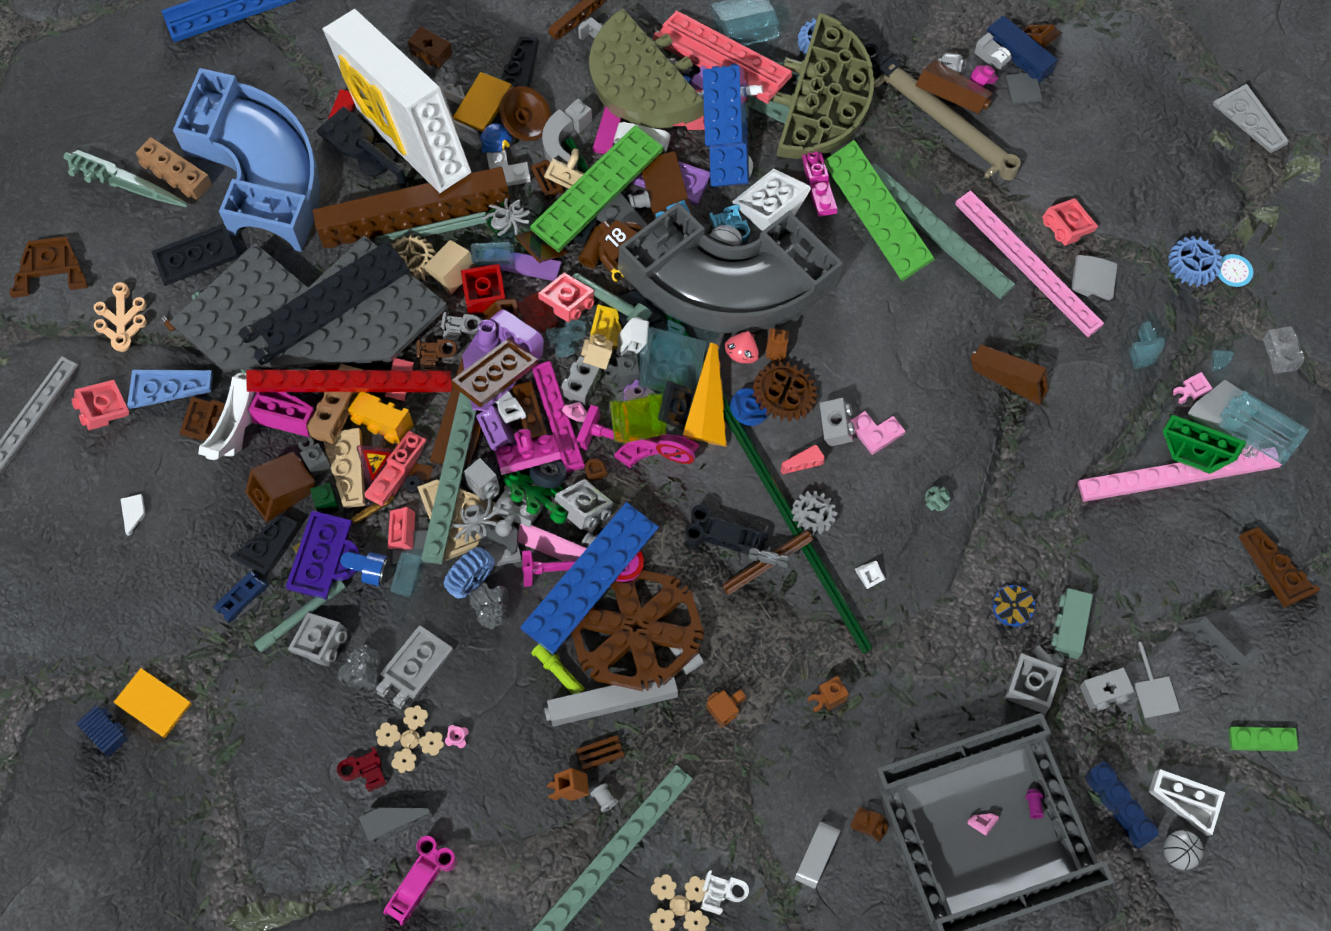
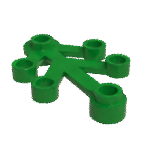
[503,471,568,524]

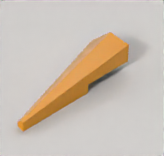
[683,343,727,447]

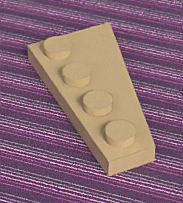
[324,428,365,509]

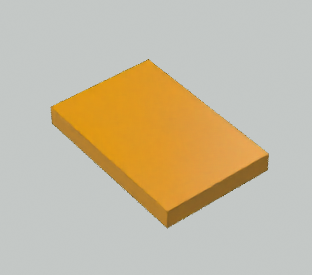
[453,72,513,132]
[113,668,192,738]

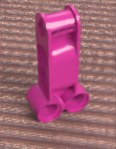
[383,836,457,926]

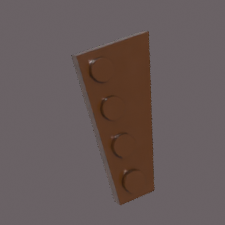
[1239,527,1321,608]

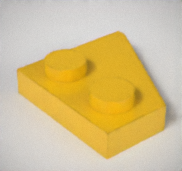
[590,305,622,349]

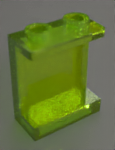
[610,393,666,443]

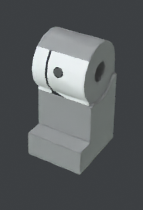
[975,33,1012,70]

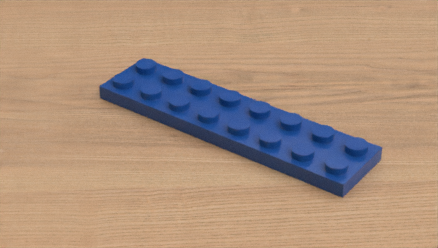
[520,502,659,655]

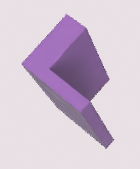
[476,406,517,451]

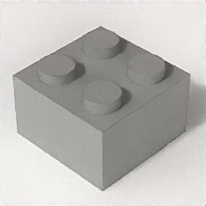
[1004,653,1063,714]

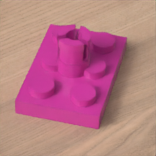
[495,429,561,475]

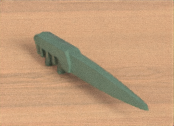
[64,150,188,207]

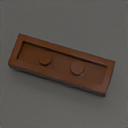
[512,382,547,440]

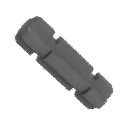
[748,548,790,568]

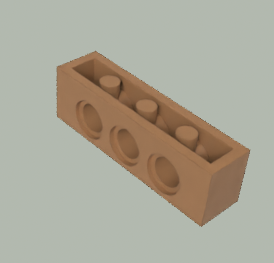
[307,364,363,445]

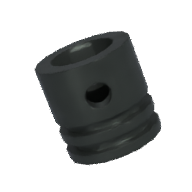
[518,197,547,229]

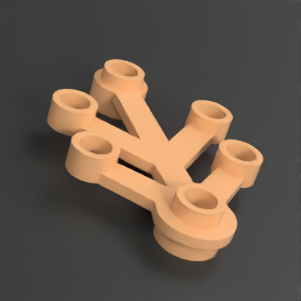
[94,282,147,352]

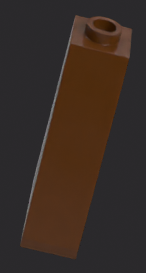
[915,60,993,114]
[971,345,1049,405]

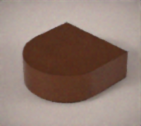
[585,458,608,482]

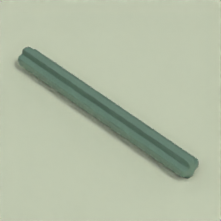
[375,211,486,246]

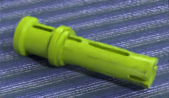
[531,644,586,695]

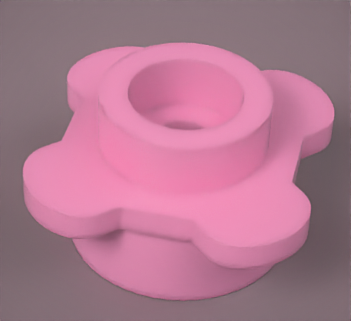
[445,725,469,748]

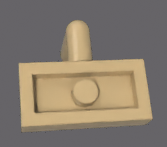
[544,149,584,189]

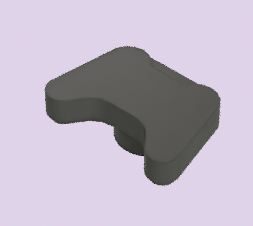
[479,524,518,554]

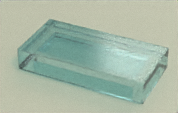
[390,552,422,597]

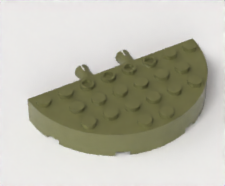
[589,9,704,128]
[773,13,874,159]

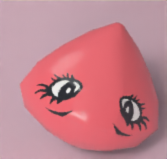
[725,331,759,364]

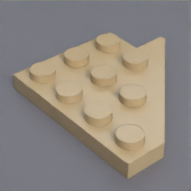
[417,480,503,561]

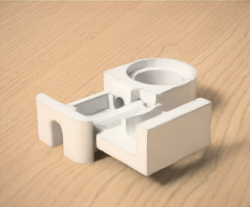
[701,871,749,915]

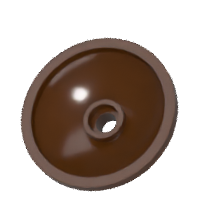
[499,86,551,141]

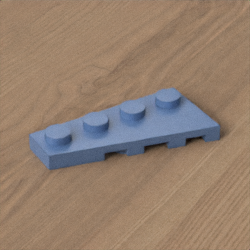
[127,370,213,409]

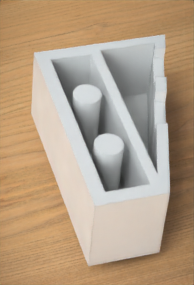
[1149,769,1225,836]

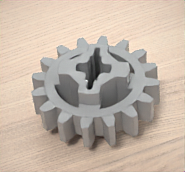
[791,491,837,535]

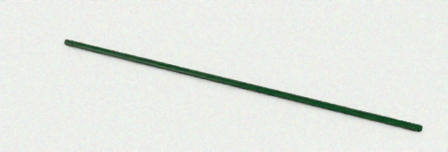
[564,137,873,654]

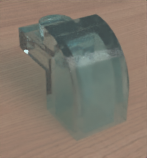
[1129,321,1165,369]

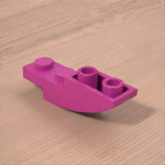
[802,152,837,217]

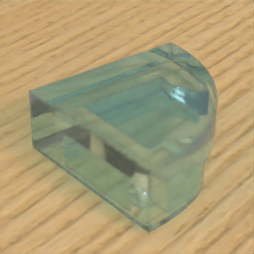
[1212,350,1233,371]

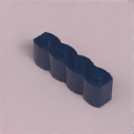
[1086,761,1159,849]

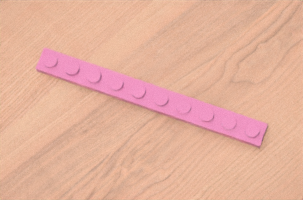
[955,190,1104,337]
[1078,446,1282,502]

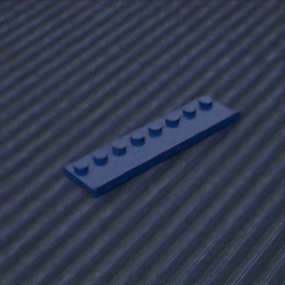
[161,0,296,42]

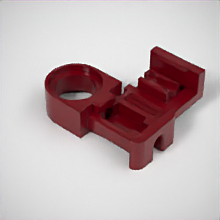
[337,747,387,792]

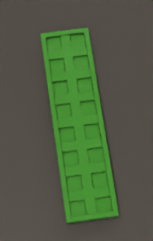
[530,125,663,253]
[824,140,935,281]

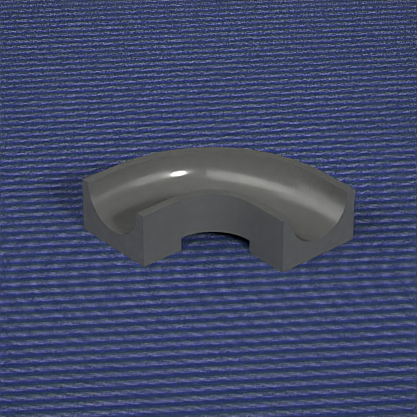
[618,202,843,333]

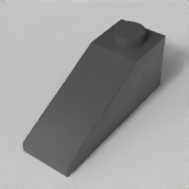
[359,808,433,845]

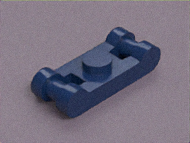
[214,570,268,623]

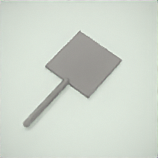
[1134,642,1180,718]

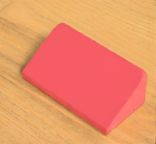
[388,507,415,550]

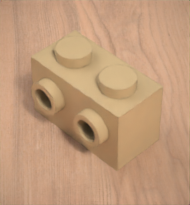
[581,334,613,370]

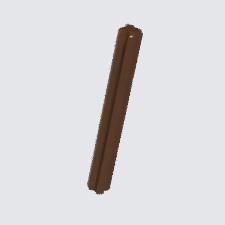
[722,530,813,595]

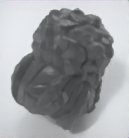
[469,583,509,630]
[338,645,380,693]

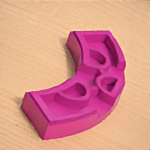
[614,433,699,468]

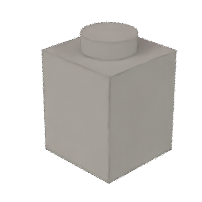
[565,99,592,133]

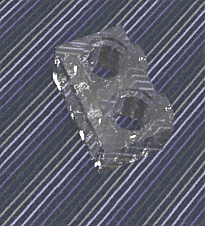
[1263,326,1304,374]

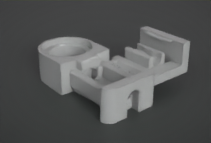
[441,312,481,348]

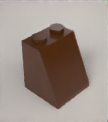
[245,452,315,523]

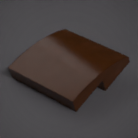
[179,397,225,441]

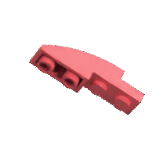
[365,431,426,506]

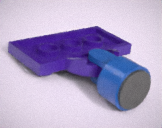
[286,511,390,600]

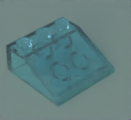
[711,0,780,46]

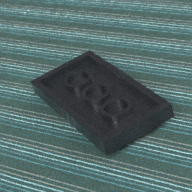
[151,224,238,286]

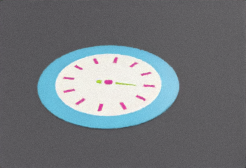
[1218,254,1253,287]

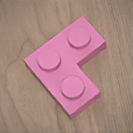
[850,411,905,455]

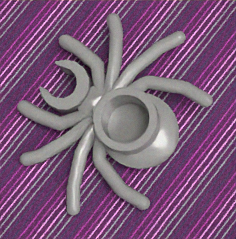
[483,198,530,236]
[451,499,501,543]

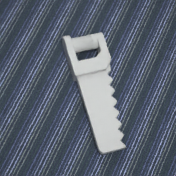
[496,391,526,423]

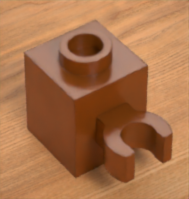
[766,328,789,361]
[807,676,849,712]
[706,689,746,728]
[547,768,589,801]

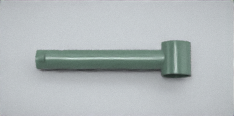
[572,273,652,322]

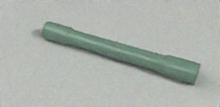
[253,581,346,653]

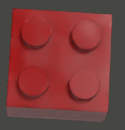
[461,264,506,315]

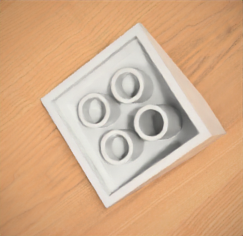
[732,169,811,231]

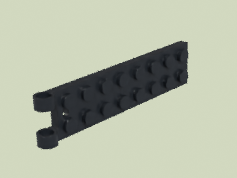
[238,240,410,365]

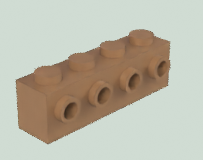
[136,137,212,200]

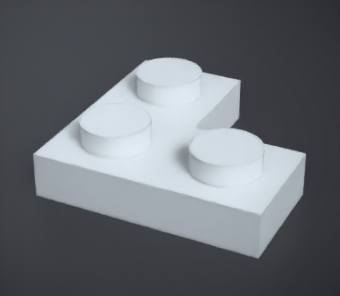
[486,150,531,186]

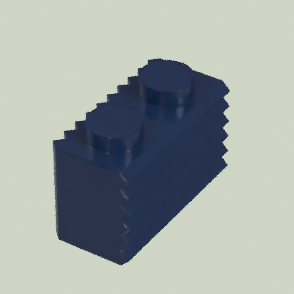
[76,705,128,757]

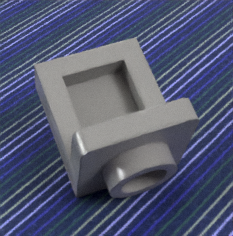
[578,17,603,40]

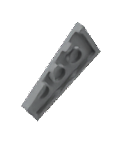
[1213,84,1288,153]

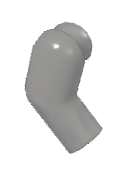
[1032,645,1065,667]

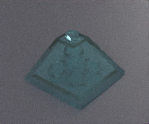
[639,327,706,392]

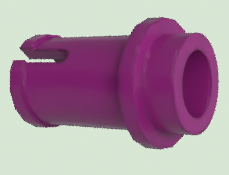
[1025,789,1044,819]

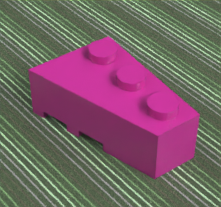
[248,392,315,437]

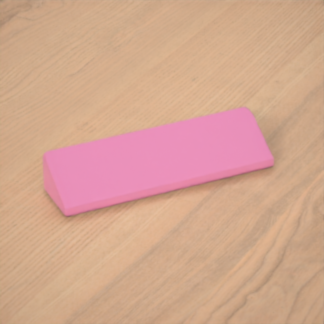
[517,524,587,561]

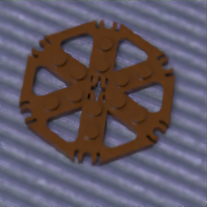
[571,570,704,691]

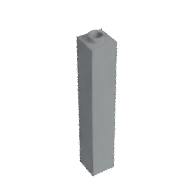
[544,677,678,726]

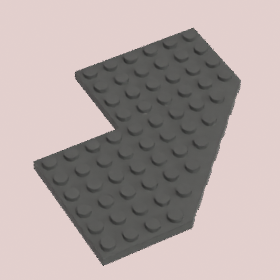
[170,236,447,372]

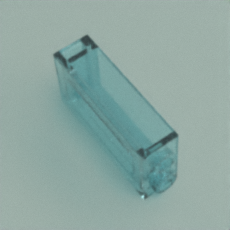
[1219,391,1309,466]

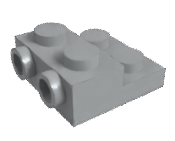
[555,479,613,530]
[288,612,348,667]

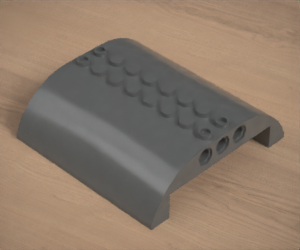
[877,713,1115,931]

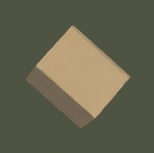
[423,240,477,295]

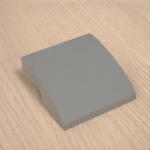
[1071,255,1117,300]

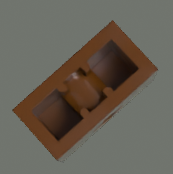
[408,26,452,69]

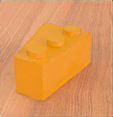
[348,392,414,444]

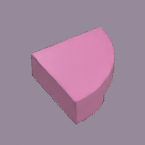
[562,402,587,422]
[968,813,999,836]

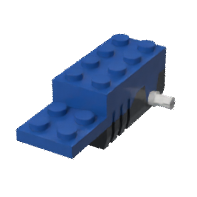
[697,64,763,187]

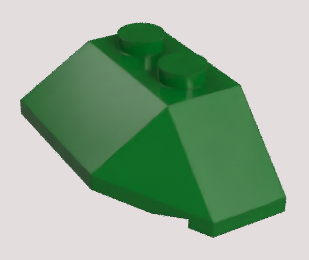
[1163,415,1246,474]

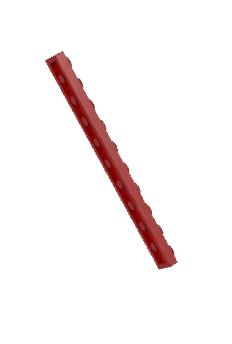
[246,370,452,392]

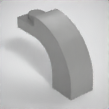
[542,109,578,170]

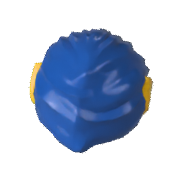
[480,123,513,153]

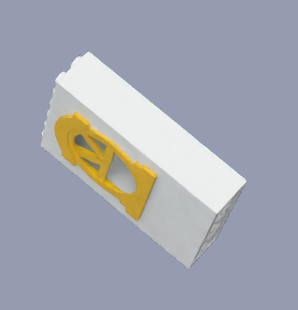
[322,9,471,193]

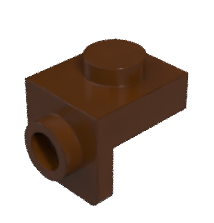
[850,807,889,842]

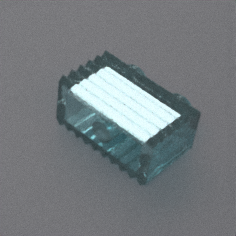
[471,242,514,266]

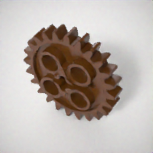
[752,361,818,422]

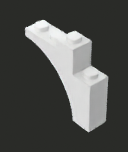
[198,372,256,460]

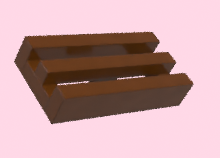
[531,159,563,199]
[576,735,624,771]

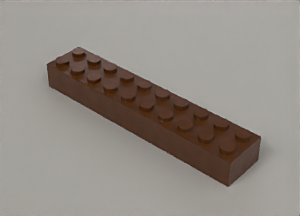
[312,166,510,248]

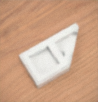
[121,494,146,536]

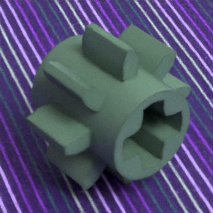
[925,486,951,511]

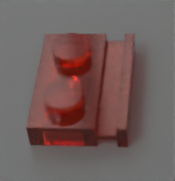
[517,291,559,333]

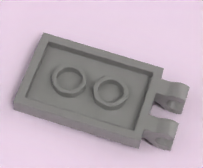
[376,625,454,710]

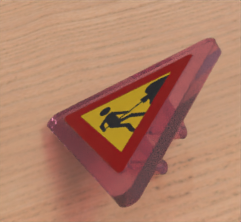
[357,445,394,486]

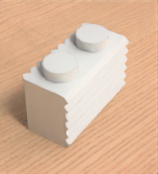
[616,317,649,357]

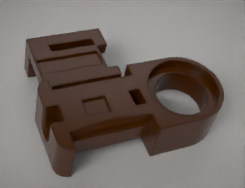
[417,339,458,371]

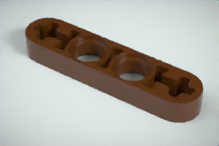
[548,0,605,40]

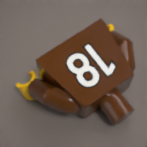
[598,220,643,282]

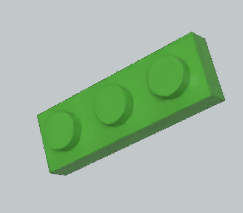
[1228,727,1298,751]

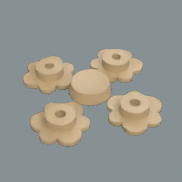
[376,705,444,773]
[650,875,709,931]

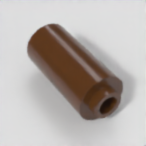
[578,226,602,269]

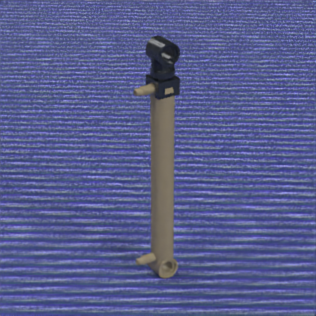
[864,42,1021,180]

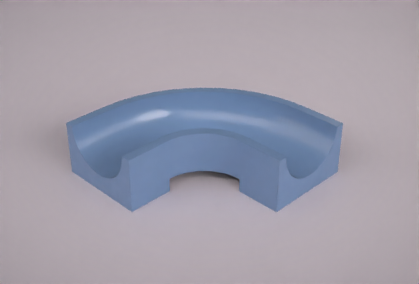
[173,68,320,252]

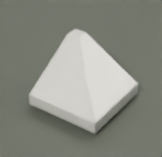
[855,561,885,589]

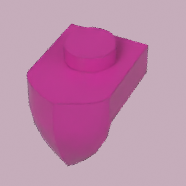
[970,65,999,87]

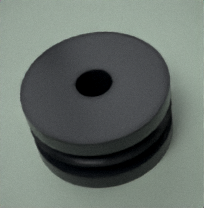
[404,475,421,494]

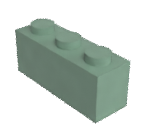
[1051,588,1093,659]

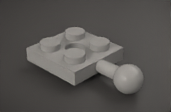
[492,486,544,537]

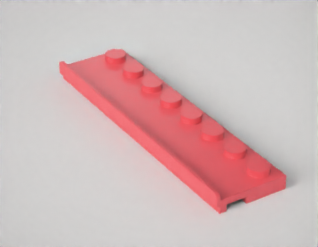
[653,10,792,104]

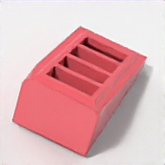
[781,445,824,474]

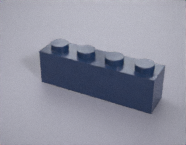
[986,15,1058,83]

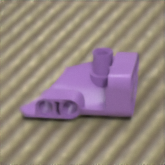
[462,309,544,411]

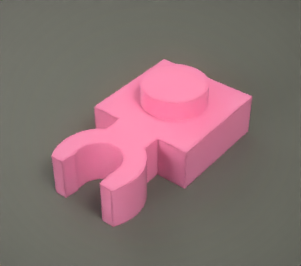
[1173,372,1212,404]

